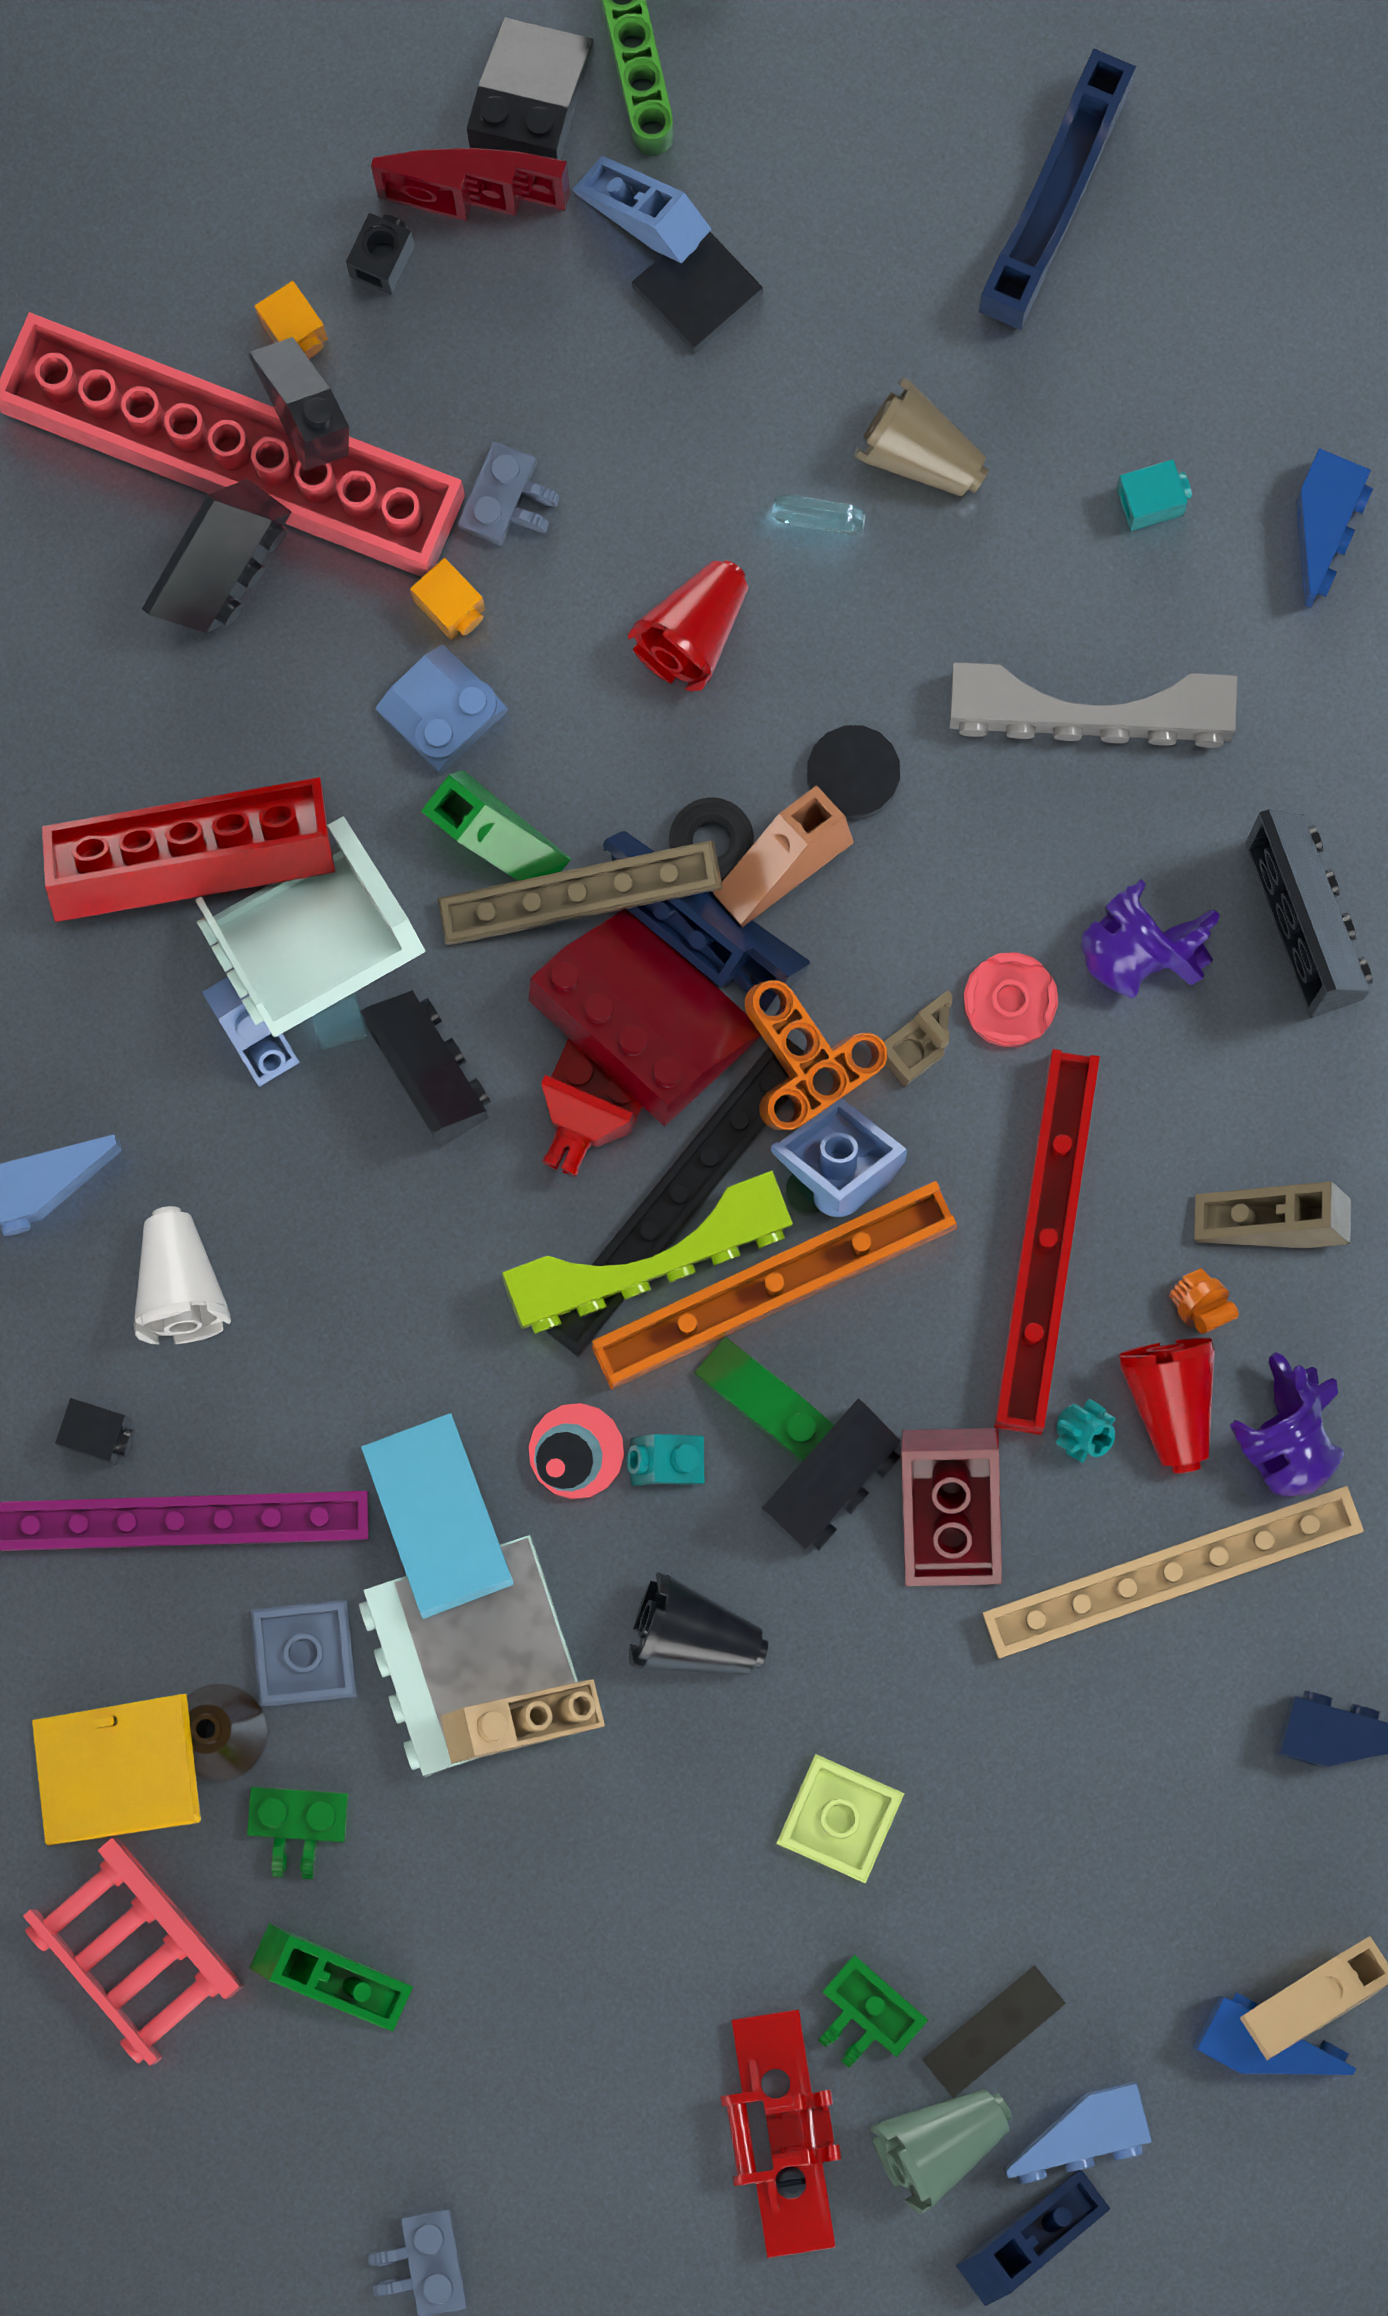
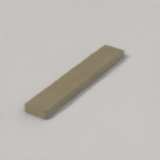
[438,840,723,946]

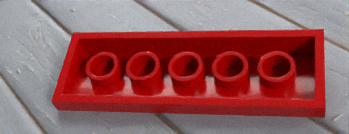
[42,777,335,922]

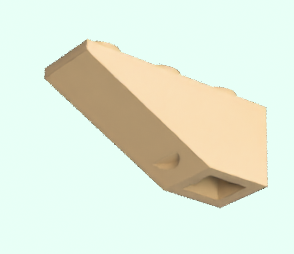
[440,1679,605,1764]
[1240,1936,1388,2060]

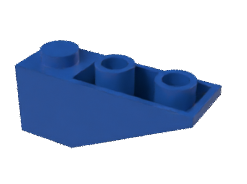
[1296,448,1373,608]
[1193,1992,1357,2075]

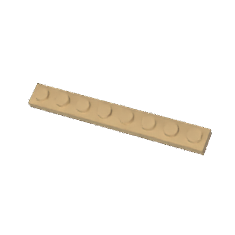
[982,1486,1364,1659]

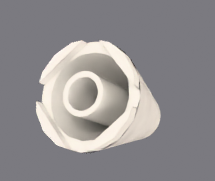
[134,1206,231,1344]

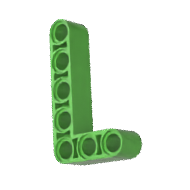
[601,0,673,156]

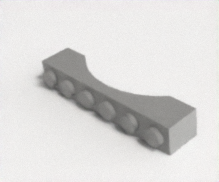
[949,662,1238,748]

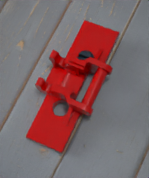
[720,2009,842,2258]

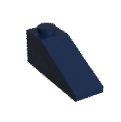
[956,2170,1110,2306]

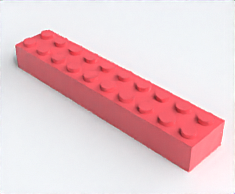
[0,312,465,577]

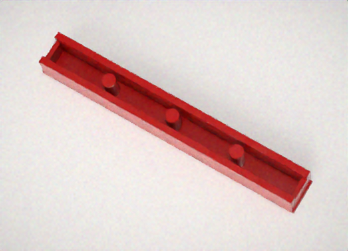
[994,1049,1100,1435]

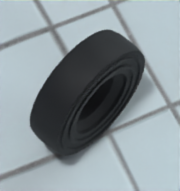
[669,797,754,882]

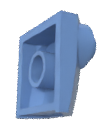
[375,644,508,776]
[771,1098,907,1217]

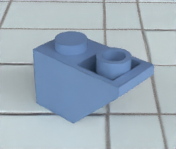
[202,977,300,1087]

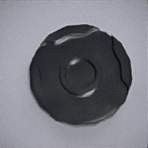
[807,725,900,819]

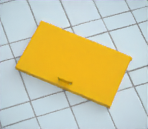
[32,1694,201,1846]

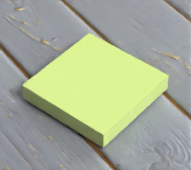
[776,1754,905,1883]

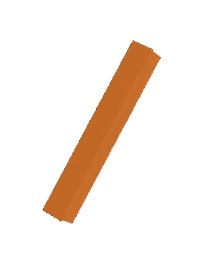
[591,1181,957,1390]

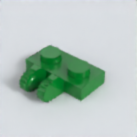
[247,1787,349,1880]
[818,1955,928,2068]

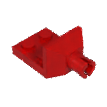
[541,1038,643,1177]

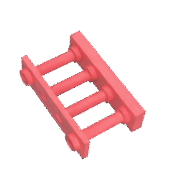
[23,1837,244,2066]

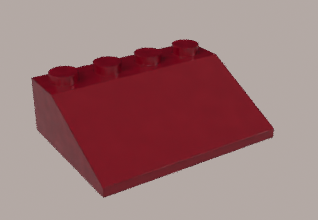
[528,909,761,1127]

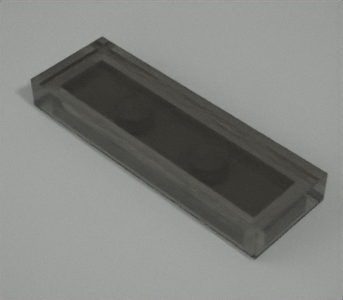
[922,1965,1066,2098]

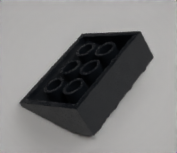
[1245,809,1373,1018]

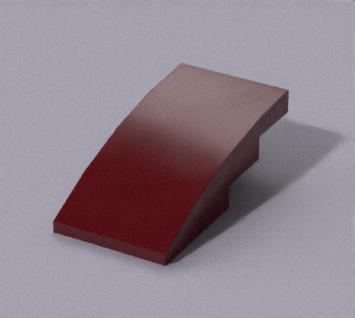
[371,148,570,222]

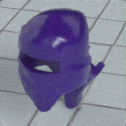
[1081,879,1220,998]
[1230,1352,1345,1497]

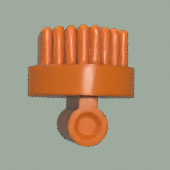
[1169,1268,1239,1334]

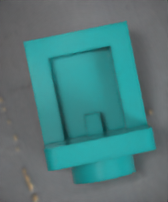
[627,1434,705,1486]

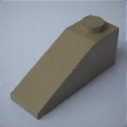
[1194,1181,1351,1248]

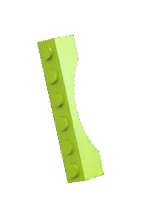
[501,1171,793,1334]

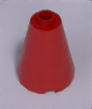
[628,560,748,692]
[1119,1337,1215,1473]

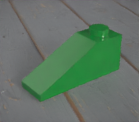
[694,1337,834,1464]
[249,1923,413,2032]

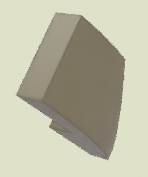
[884,990,953,1087]

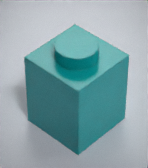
[1116,459,1192,532]

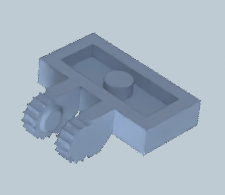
[457,441,561,547]
[367,2208,468,2316]

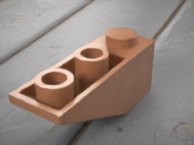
[713,785,854,927]

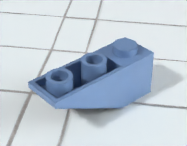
[1004,2082,1152,2184]

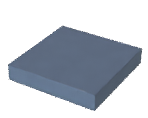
[251,1600,357,1707]

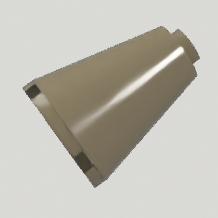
[854,377,989,496]

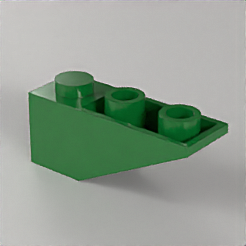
[421,770,572,881]

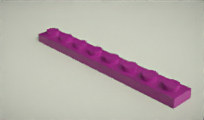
[0,1491,370,1551]

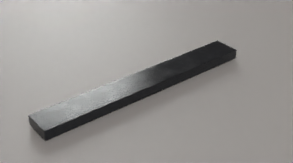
[545,1038,804,1358]

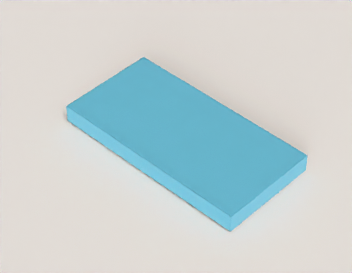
[361,1413,514,1619]

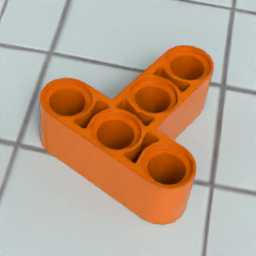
[745,981,887,1130]

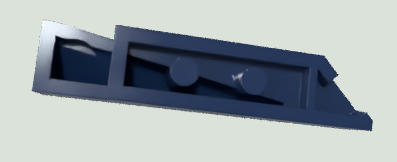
[603,831,810,1012]

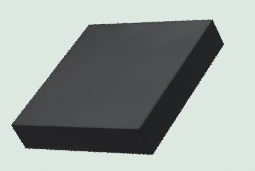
[632,231,763,354]

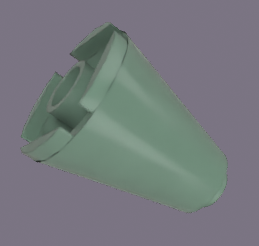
[870,2089,1012,2214]

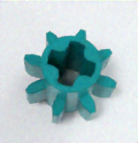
[1056,1399,1115,1463]

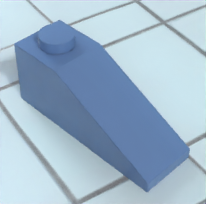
[573,155,711,263]
[0,1134,123,1236]

